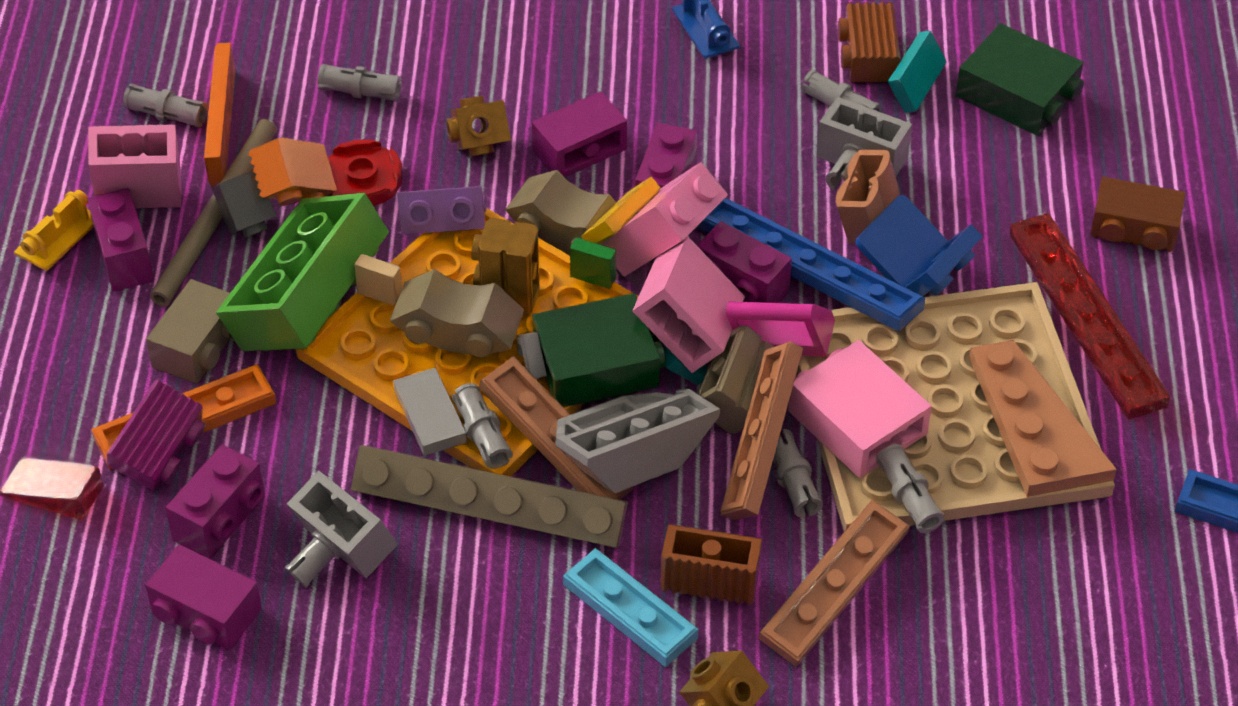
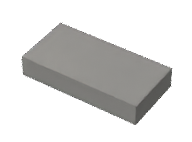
[393,368,467,456]

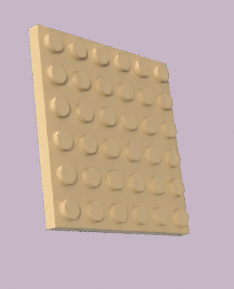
[797,282,1115,532]

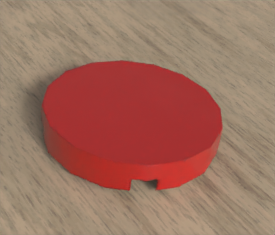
[327,140,403,206]

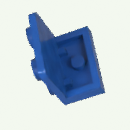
[855,195,983,296]

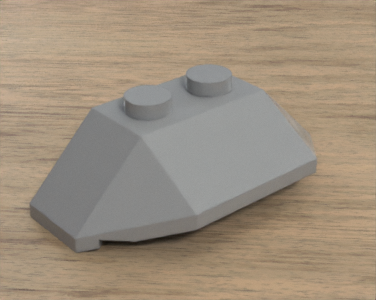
[555,389,721,493]

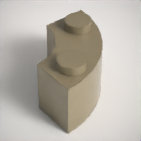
[505,170,616,255]
[390,269,524,357]

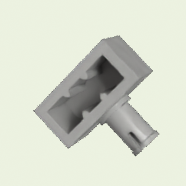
[816,97,912,191]
[284,470,398,588]

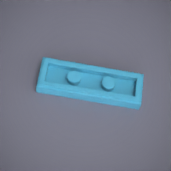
[563,548,699,667]

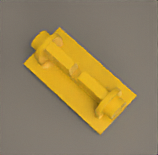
[14,190,93,271]

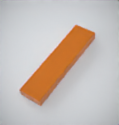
[204,43,236,187]
[91,364,276,470]

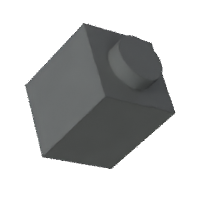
[211,171,276,238]

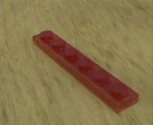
[1009,213,1171,420]

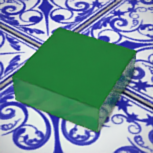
[570,238,616,289]

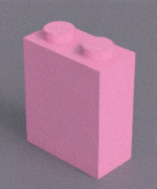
[88,125,182,208]
[599,162,728,277]
[632,236,745,373]
[788,340,932,478]

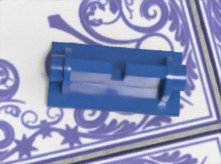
[672,0,740,59]

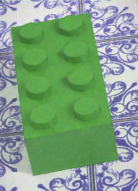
[216,193,389,351]

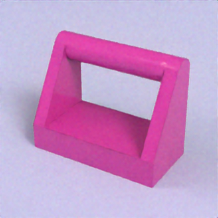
[726,301,835,357]

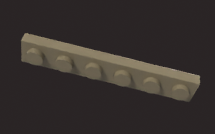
[351,445,628,547]

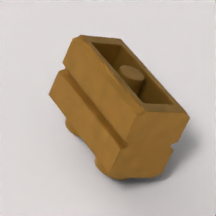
[471,218,540,315]

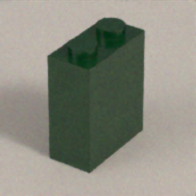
[955,23,1084,136]
[532,293,666,407]

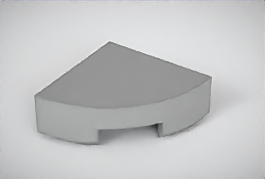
[515,332,547,378]

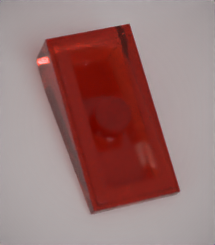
[0,458,104,520]

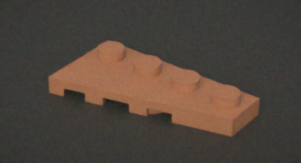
[969,340,1117,497]

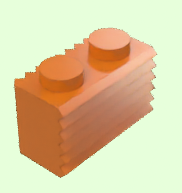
[248,137,337,206]

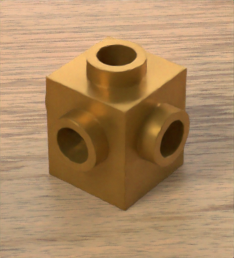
[446,95,511,156]
[679,650,769,706]

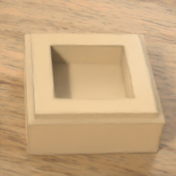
[354,254,402,306]

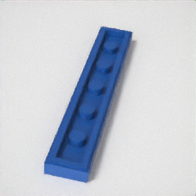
[696,198,925,332]

